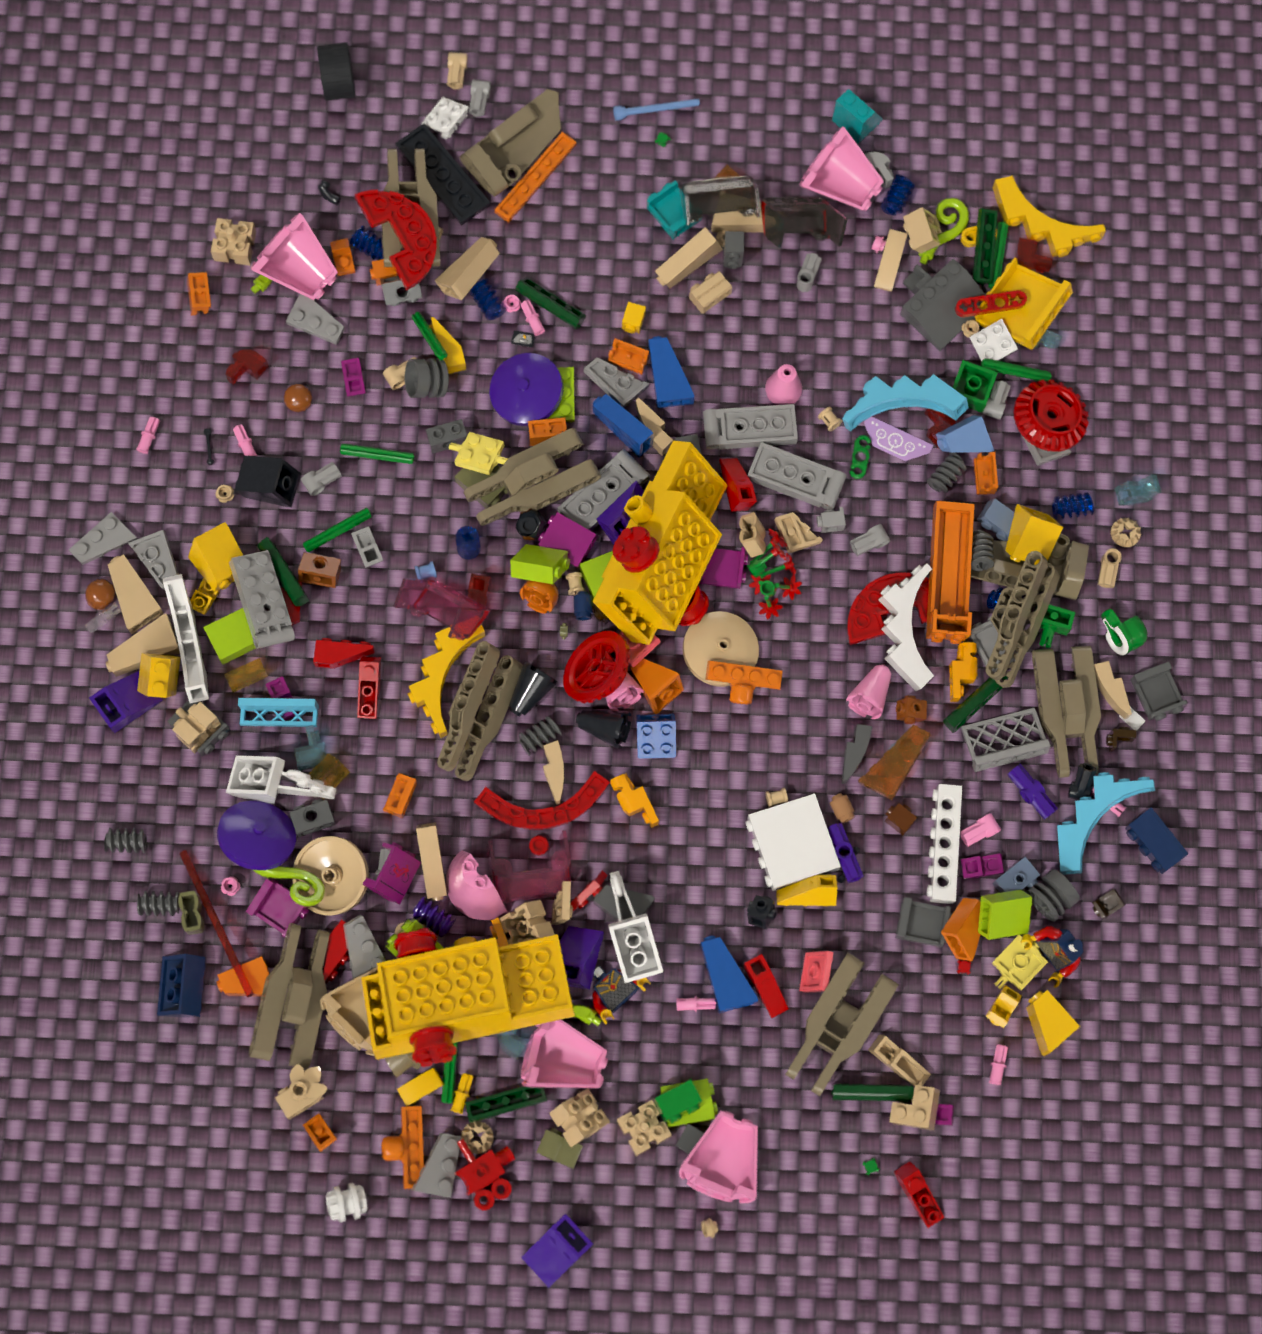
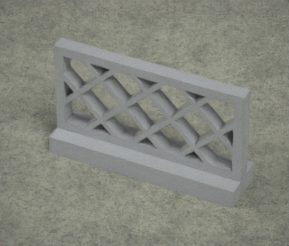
[961,708,1050,772]

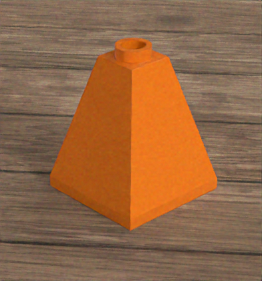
[630,658,684,714]

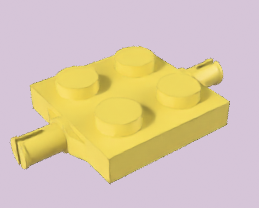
[449,432,508,475]
[992,935,1048,991]

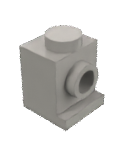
[816,507,846,533]

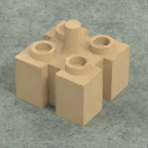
[211,218,256,265]
[172,702,222,754]
[499,900,555,945]
[549,1089,610,1147]
[617,1100,672,1157]

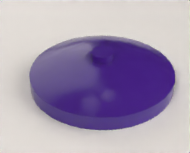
[489,353,563,426]
[217,801,296,870]

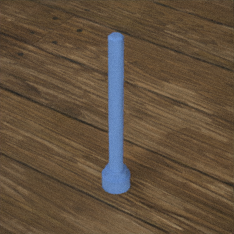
[613,99,700,121]

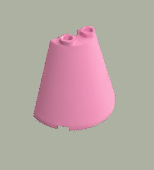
[799,126,884,211]
[251,213,338,300]
[446,850,508,921]
[521,1020,608,1088]
[679,1111,758,1203]

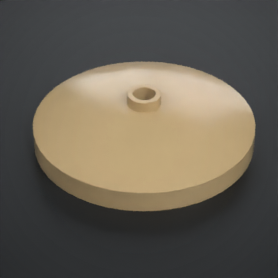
[683,611,759,687]
[292,836,369,915]

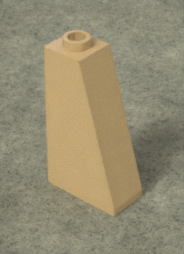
[711,192,787,233]
[655,227,723,289]
[434,237,500,300]
[108,554,164,634]
[105,614,180,677]
[416,822,447,901]

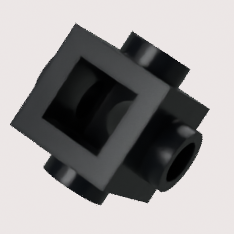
[747,895,777,930]

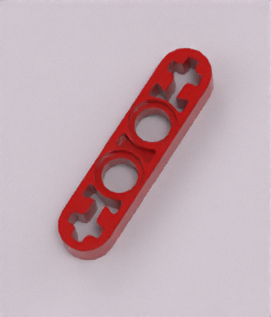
[955,290,1027,317]

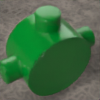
[655,132,670,147]
[862,1158,879,1175]

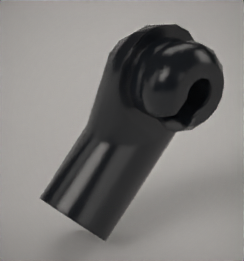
[318,180,341,206]

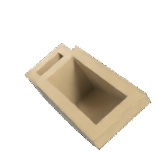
[874,229,907,292]
[636,398,673,456]
[1094,661,1132,719]
[543,740,564,805]
[868,1034,931,1087]

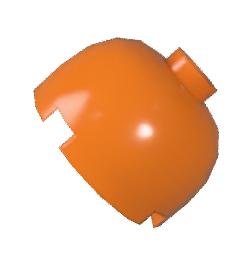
[519,580,559,614]

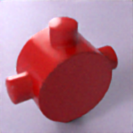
[956,960,971,975]

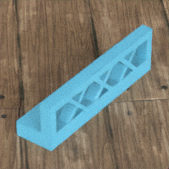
[238,698,319,727]

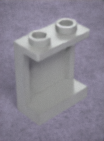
[969,615,1018,673]

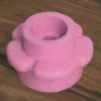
[871,236,886,253]
[503,295,521,313]
[221,876,240,896]

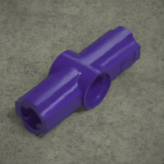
[1007,764,1058,820]
[827,823,864,883]

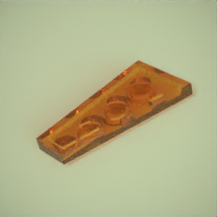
[858,725,931,800]

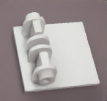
[421,97,469,139]
[969,319,1018,361]

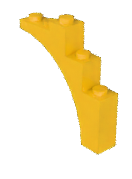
[992,176,1106,257]
[407,615,485,738]

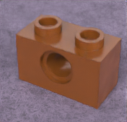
[298,552,341,588]

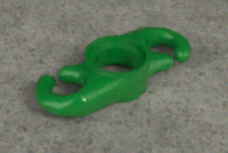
[850,435,871,479]

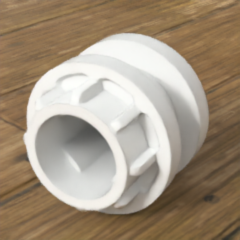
[326,1183,367,1222]

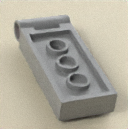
[703,404,798,450]
[747,442,846,510]
[558,449,651,531]
[229,550,295,649]

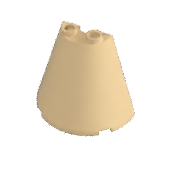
[320,967,378,1056]

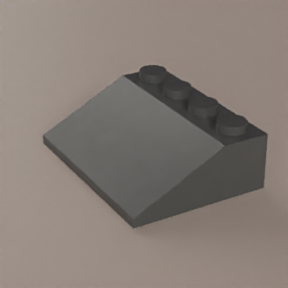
[900,258,985,351]

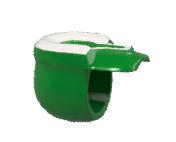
[1101,609,1148,655]

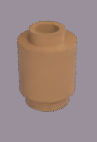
[830,793,855,823]

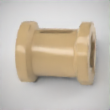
[818,407,842,432]
[566,572,585,595]
[765,788,788,808]

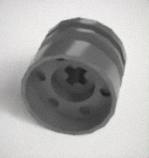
[404,359,449,398]
[1027,869,1080,922]

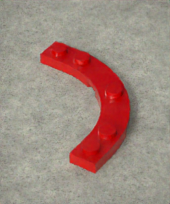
[474,771,610,830]

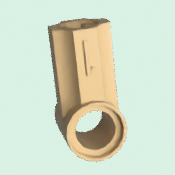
[447,52,467,89]
[383,357,416,390]
[1097,549,1121,588]

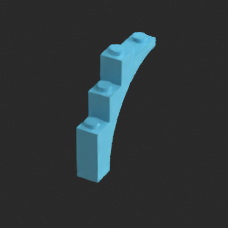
[842,374,969,431]
[1057,772,1155,875]

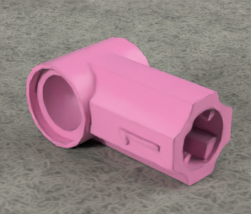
[960,813,1001,847]

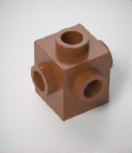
[896,695,927,724]

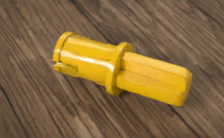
[450,1073,473,1114]

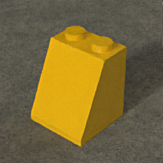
[1005,504,1063,565]
[188,522,243,592]
[137,653,180,698]
[1026,990,1080,1057]

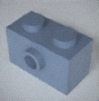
[977,499,1014,541]
[993,857,1040,893]

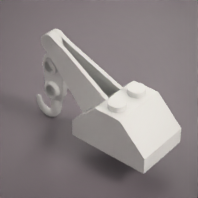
[226,756,337,804]
[608,871,663,983]

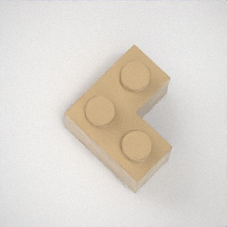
[903,207,942,254]
[889,1085,940,1131]

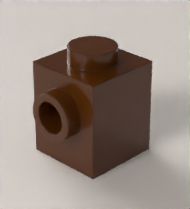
[885,803,917,836]

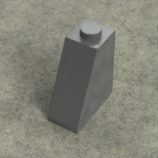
[593,885,655,922]

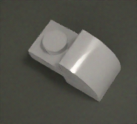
[865,152,894,189]
[351,526,383,568]

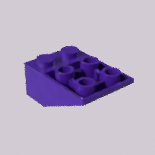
[596,481,644,545]
[89,670,163,734]
[560,926,604,990]
[521,1214,593,1288]

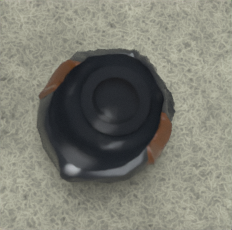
[515,508,547,540]

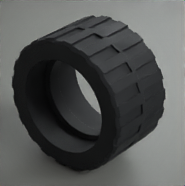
[317,42,356,101]

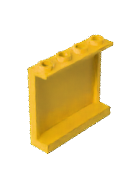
[975,257,1073,350]

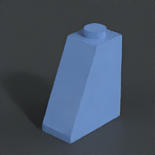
[936,415,994,453]

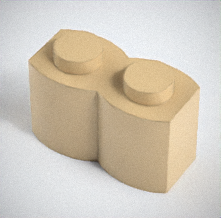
[739,512,766,558]

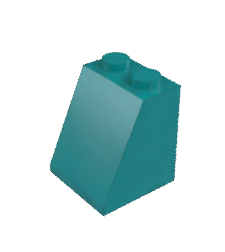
[832,89,883,144]

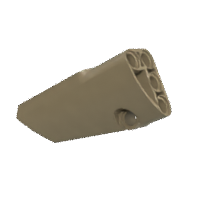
[460,89,561,197]
[971,533,1089,600]

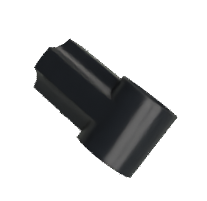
[1068,763,1096,800]

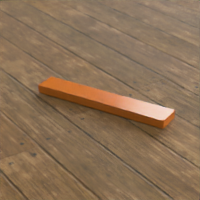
[494,132,577,223]

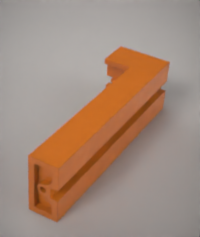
[926,501,974,644]

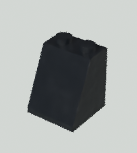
[235,456,301,508]

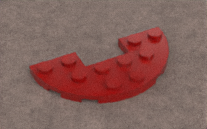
[355,189,437,291]
[847,572,929,645]

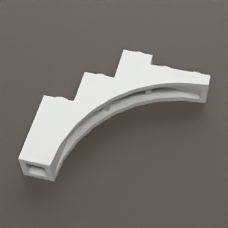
[878,563,934,691]
[163,574,209,703]

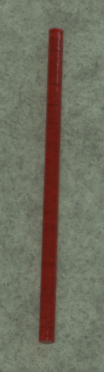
[179,850,254,997]

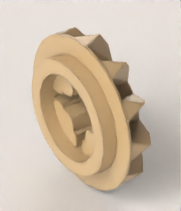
[1111,518,1141,547]
[461,1121,493,1154]

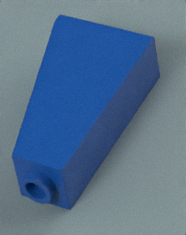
[648,336,695,408]
[593,394,654,458]
[700,936,758,1013]

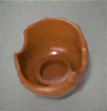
[284,384,312,412]
[85,579,115,610]

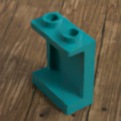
[647,180,703,240]

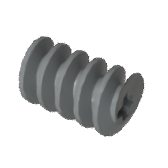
[927,452,967,493]
[971,530,994,571]
[519,716,562,756]
[104,828,147,853]
[137,891,180,916]

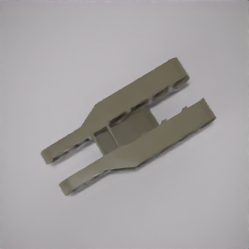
[381,149,440,267]
[463,428,601,526]
[986,551,1060,688]
[437,641,523,781]
[1032,645,1101,778]
[249,923,329,1069]
[785,953,899,1096]

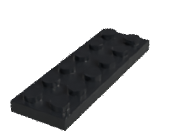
[395,123,490,226]

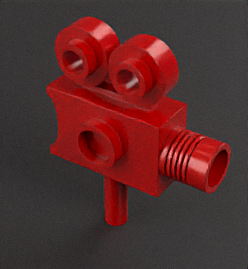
[454,1138,515,1211]

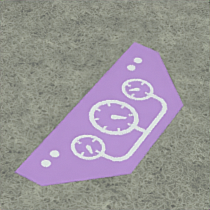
[864,417,933,461]

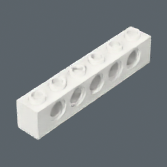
[927,784,962,904]

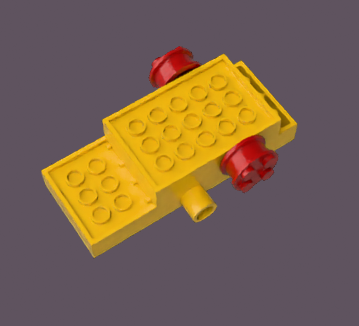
[593,441,728,645]
[361,928,575,1067]

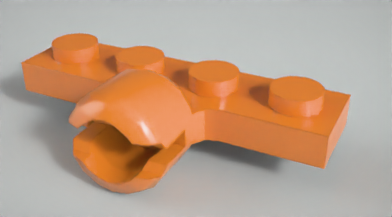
[705,661,782,705]
[381,1106,424,1189]

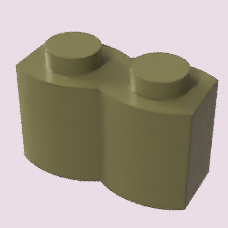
[178,891,205,935]
[536,1128,583,1169]

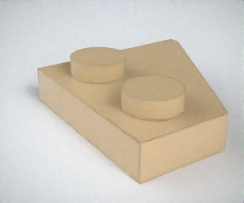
[774,512,823,554]
[552,881,573,925]

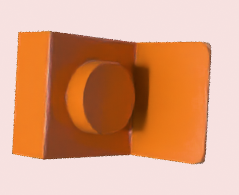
[330,238,356,276]
[303,1113,337,1152]

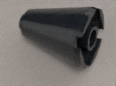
[509,661,558,717]
[576,710,631,749]

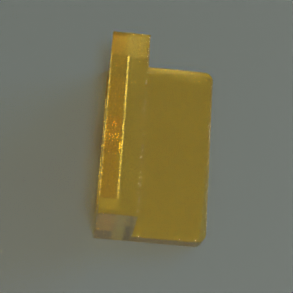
[224,658,268,693]
[308,753,350,800]

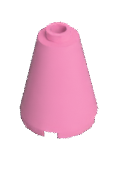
[765,364,802,405]
[597,658,644,711]
[846,665,892,719]

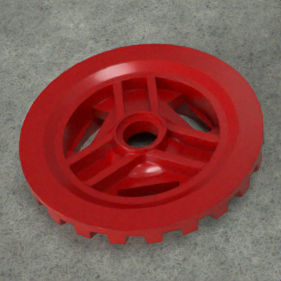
[1014,380,1089,452]
[563,631,630,703]

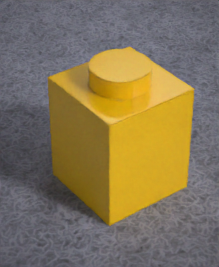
[622,302,646,333]

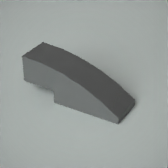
[841,724,872,784]

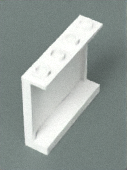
[745,794,841,892]

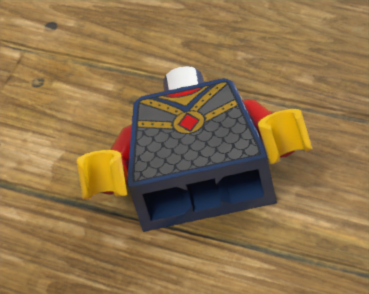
[1021,926,1084,988]
[592,966,651,1024]

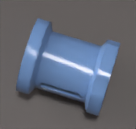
[414,561,437,582]

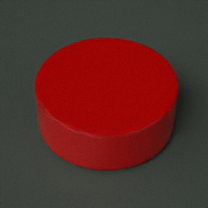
[529,836,549,856]

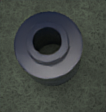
[573,591,593,621]

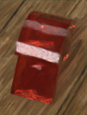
[1015,238,1053,272]
[225,349,269,385]
[925,408,955,449]
[465,573,492,615]

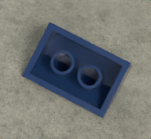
[1125,807,1189,874]
[157,954,206,1018]

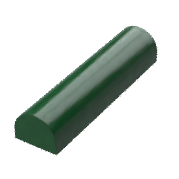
[973,208,998,285]
[515,277,586,330]
[258,537,309,607]
[943,671,1008,733]
[832,1084,914,1102]
[464,1086,548,1123]

